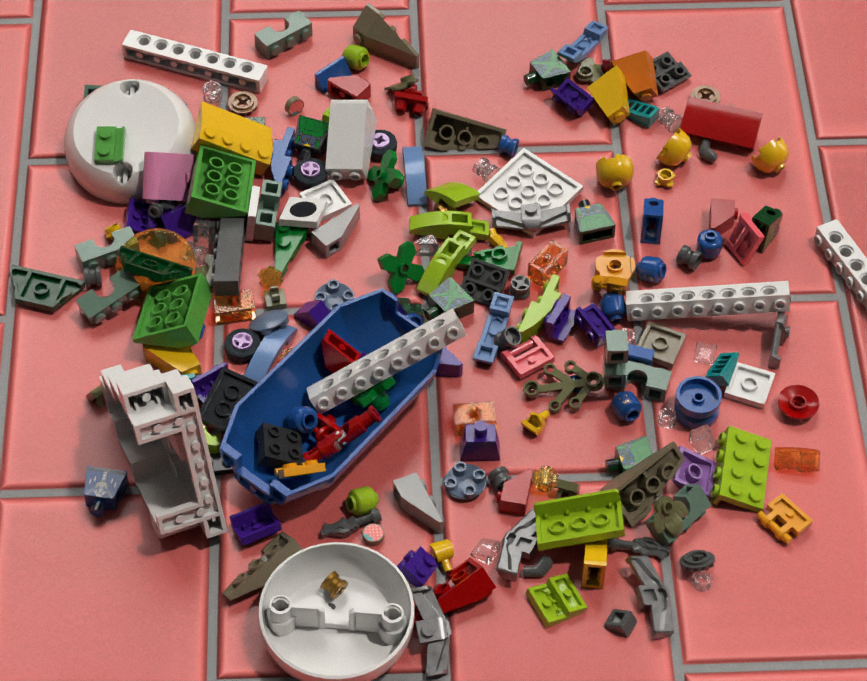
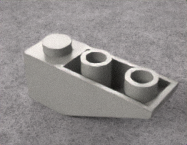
[311,204,360,259]
[393,472,445,534]

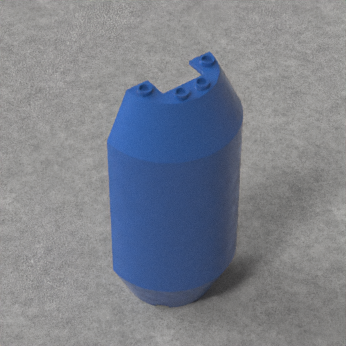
[220,288,443,505]

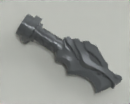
[148,200,177,218]
[320,508,382,539]
[607,537,671,561]

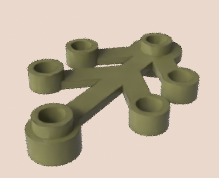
[523,360,604,414]

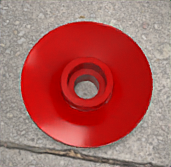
[778,385,820,420]

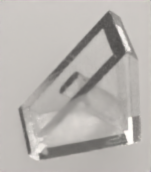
[193,216,219,253]

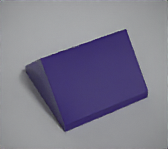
[154,203,207,245]

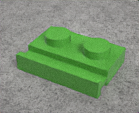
[94,126,126,164]

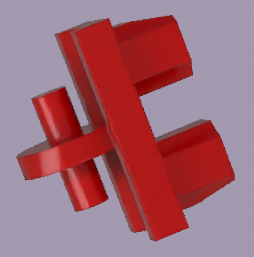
[394,84,429,116]
[312,413,348,449]

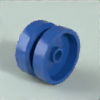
[674,376,722,430]

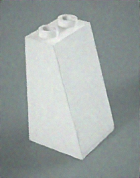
[325,100,377,180]

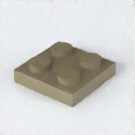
[637,321,687,369]

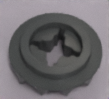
[680,550,715,573]

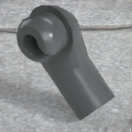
[699,139,718,163]
[524,555,553,577]

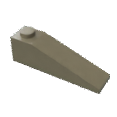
[353,3,419,69]
[423,108,507,151]
[600,442,685,527]
[222,531,303,601]

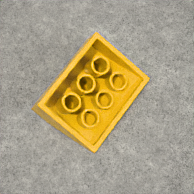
[191,101,273,176]

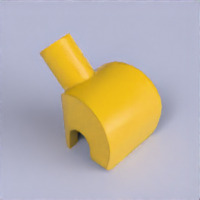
[521,410,550,436]
[429,539,454,573]

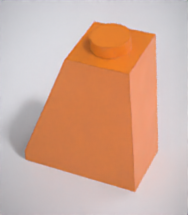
[612,50,658,102]

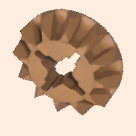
[691,85,721,103]
[228,91,258,116]

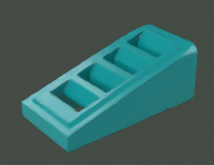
[627,98,660,128]
[706,352,740,386]

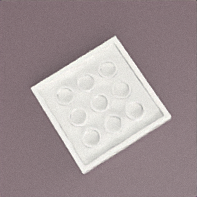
[477,148,583,238]

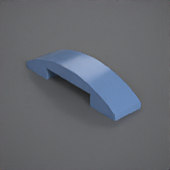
[557,20,609,62]
[402,146,427,207]
[473,292,514,365]
[244,324,297,382]

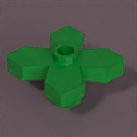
[368,149,404,202]
[377,241,425,294]
[349,376,396,412]

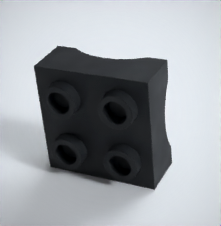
[256,422,303,468]

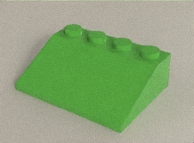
[185,144,256,218]
[132,273,213,348]

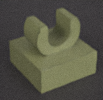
[264,286,287,311]
[86,385,104,408]
[556,479,581,499]

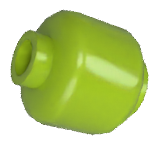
[342,44,370,70]
[346,486,379,516]

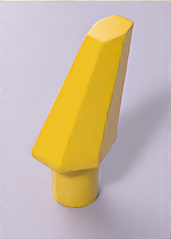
[487,228,508,248]

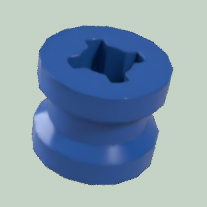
[498,135,519,157]

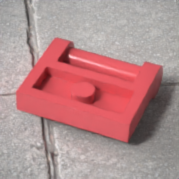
[725,212,765,265]
[500,335,555,379]

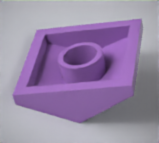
[672,445,716,499]

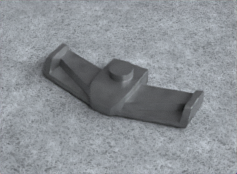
[491,203,571,232]
[768,297,791,369]
[496,509,537,582]
[625,555,674,639]
[411,586,451,678]

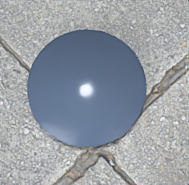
[314,279,355,312]
[249,309,289,335]
[444,461,487,499]

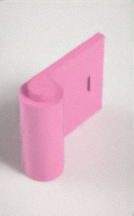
[142,152,194,203]

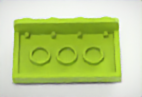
[710,426,771,513]
[534,489,625,551]

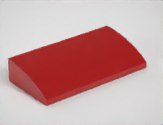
[680,97,763,151]

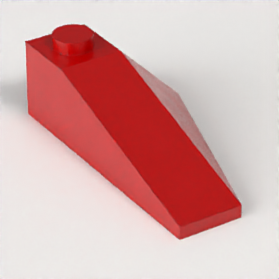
[414,557,497,623]

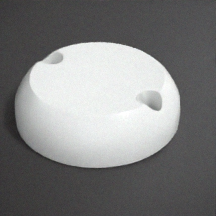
[64,79,197,204]
[259,542,414,681]

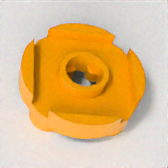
[595,249,635,283]

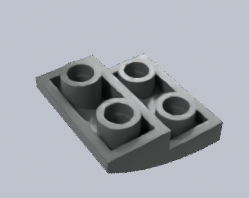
[653,51,692,93]
[461,258,511,306]

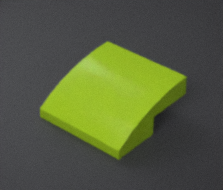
[424,182,481,208]
[525,573,588,628]

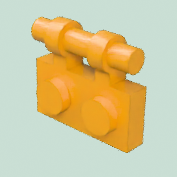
[591,275,628,295]
[274,460,326,479]
[756,493,813,545]

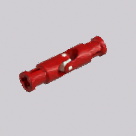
[302,405,382,463]

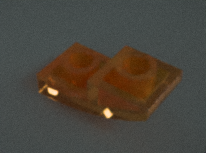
[774,447,820,472]

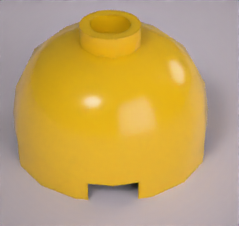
[656,128,692,166]
[750,136,789,173]
[595,154,634,190]

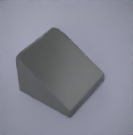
[604,609,637,637]

